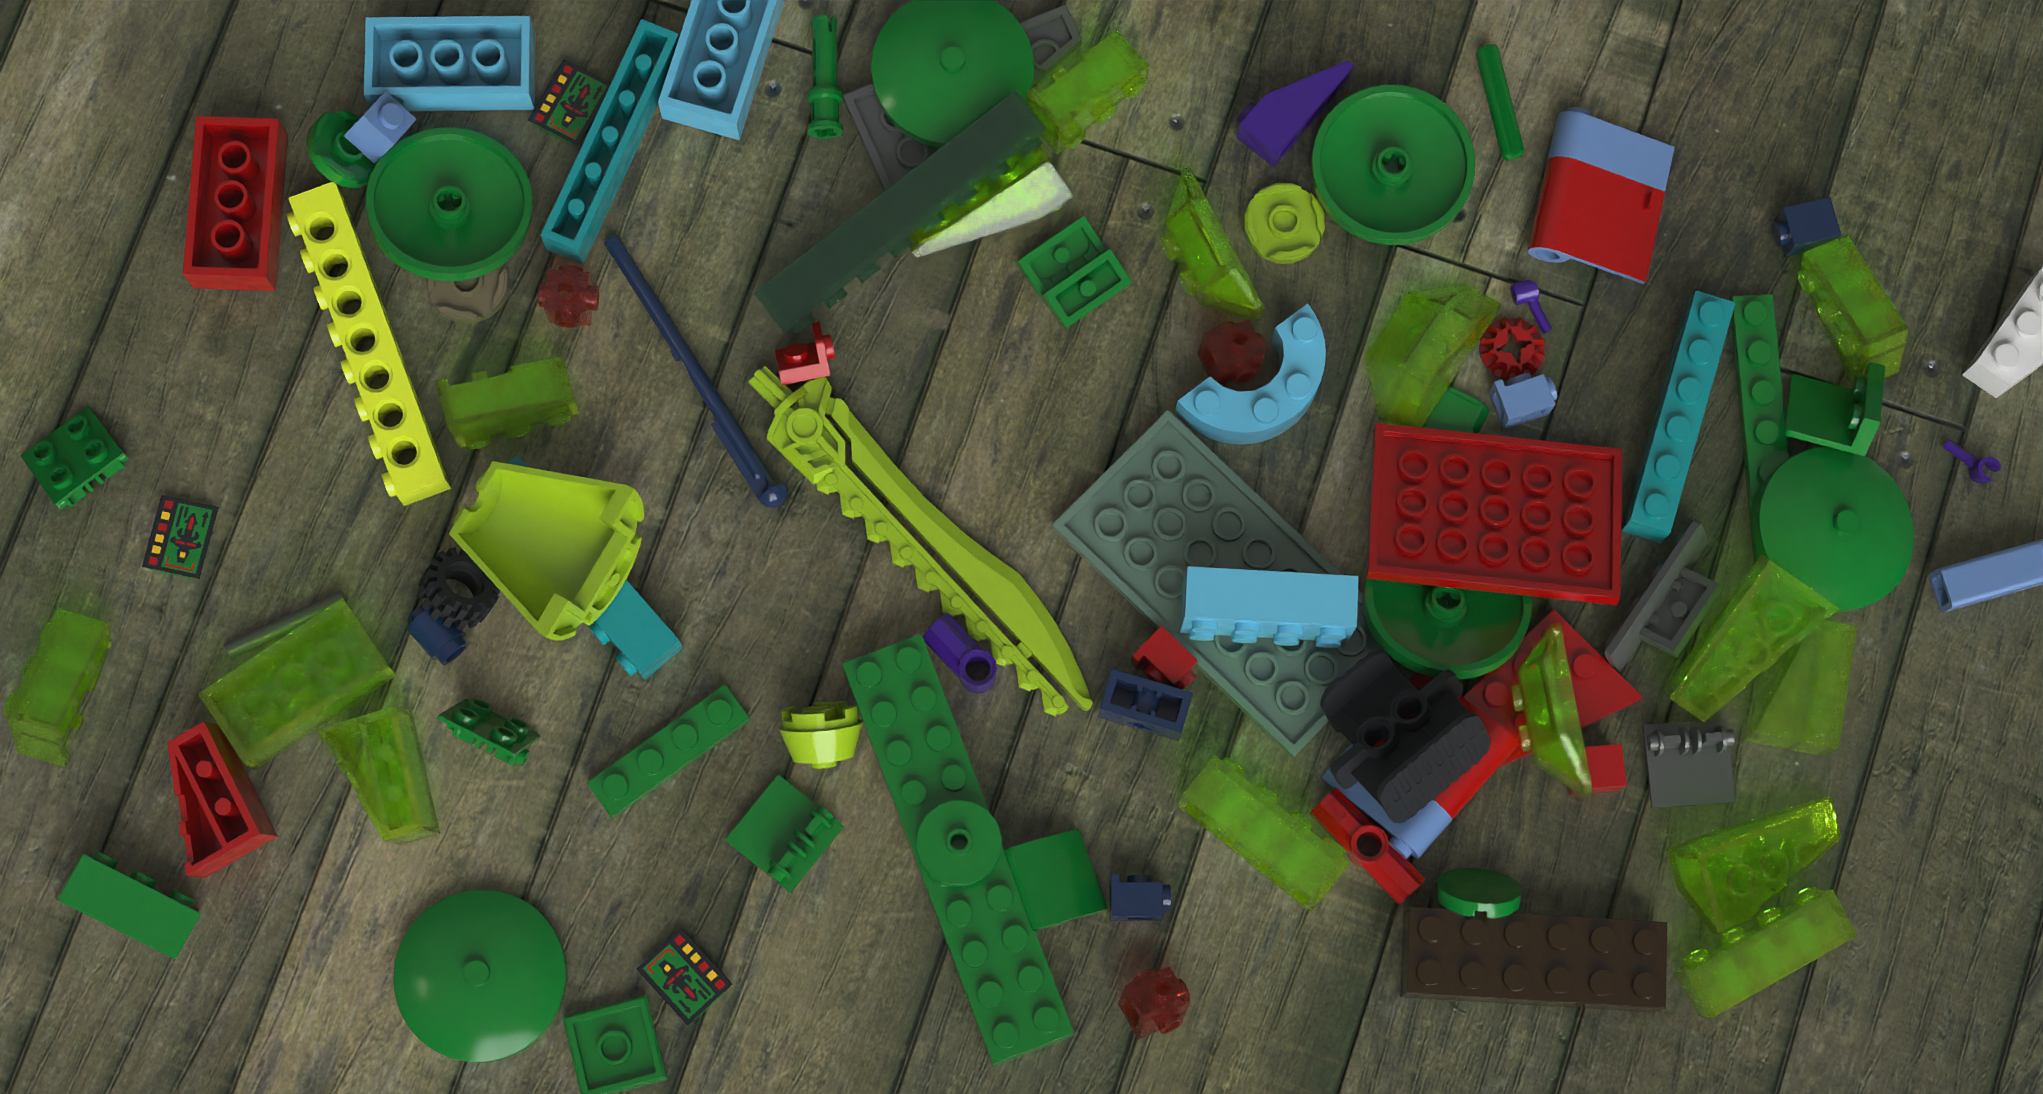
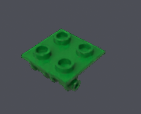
[21,406,129,510]
[437,698,540,766]
[725,774,844,893]

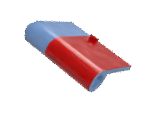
[1527,107,1675,284]
[1321,672,1519,859]

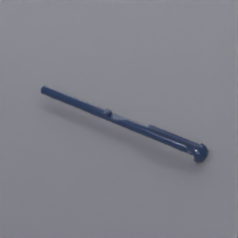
[604,235,788,508]

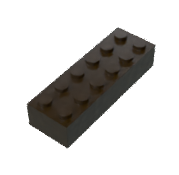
[1400,907,1667,1013]

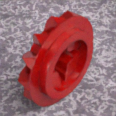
[1479,316,1545,381]

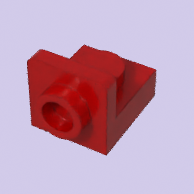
[774,321,835,385]

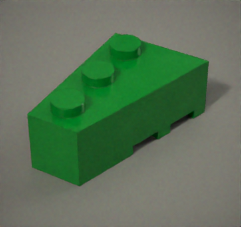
[55,850,201,960]

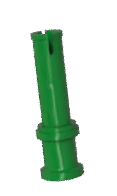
[807,15,843,140]

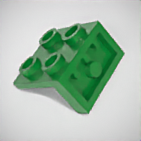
[1784,361,1885,456]

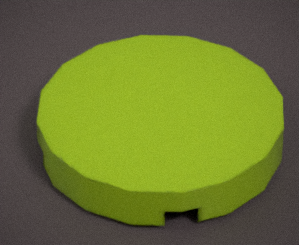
[1244,183,1325,264]

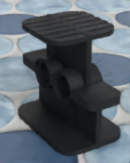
[1320,650,1491,823]

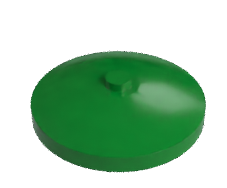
[871,0,1034,149]
[1311,85,1475,245]
[366,127,533,281]
[1752,447,1914,612]
[1362,579,1532,680]
[393,890,567,1063]

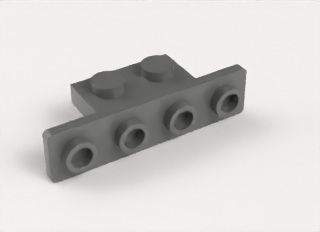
[1604,520,1722,672]

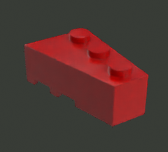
[167,721,278,878]

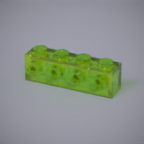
[1674,886,1858,1019]

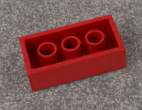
[183,116,288,291]

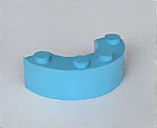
[1175,303,1326,445]

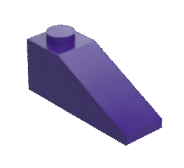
[1236,61,1354,167]

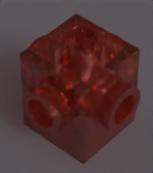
[538,265,599,328]
[1197,319,1266,385]
[1118,966,1190,1040]

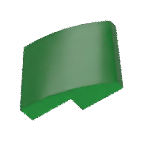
[1015,216,1133,329]
[1004,829,1108,931]

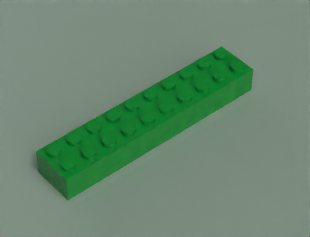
[842,634,1074,1067]

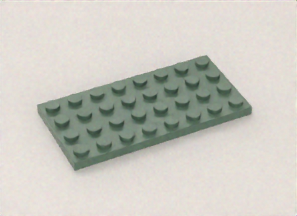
[1052,410,1392,759]

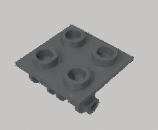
[1643,719,1736,808]

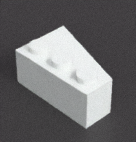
[1962,267,2043,398]

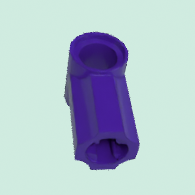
[922,613,997,694]

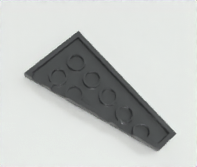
[843,4,1082,207]

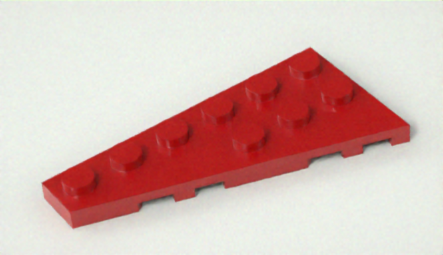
[1463,609,1643,768]

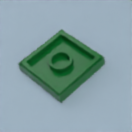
[563,995,668,1094]

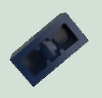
[1098,669,1193,741]

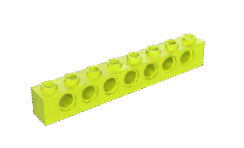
[286,182,451,506]

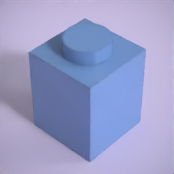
[344,91,416,164]

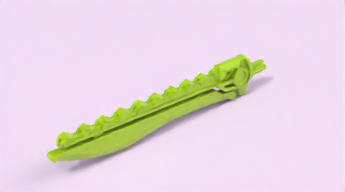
[748,366,1093,717]

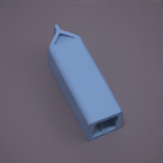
[1929,539,2043,613]

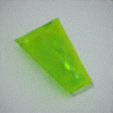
[1025,31,1150,155]
[1798,235,1908,384]
[435,356,580,450]
[4,608,112,768]
[1744,618,1857,757]
[316,706,440,845]

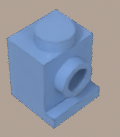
[1488,373,1557,430]

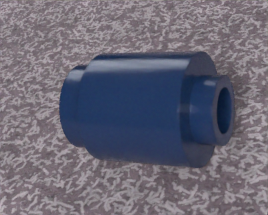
[407,605,469,666]

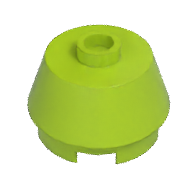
[778,701,863,769]

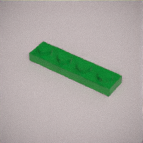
[587,684,750,819]

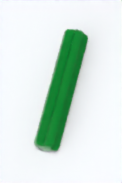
[1476,44,1525,161]

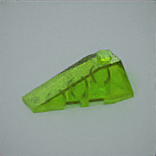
[903,126,1073,258]
[1667,797,1841,935]

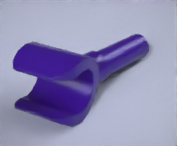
[1510,280,1552,334]
[1943,439,2001,484]

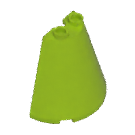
[449,461,644,641]

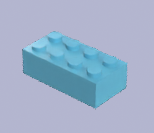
[658,0,785,140]
[364,16,536,111]
[1180,566,1359,648]

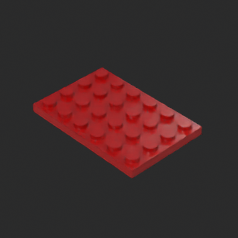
[1366,423,1622,605]

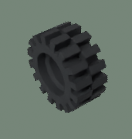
[418,547,501,629]

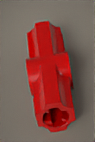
[1309,787,1426,905]

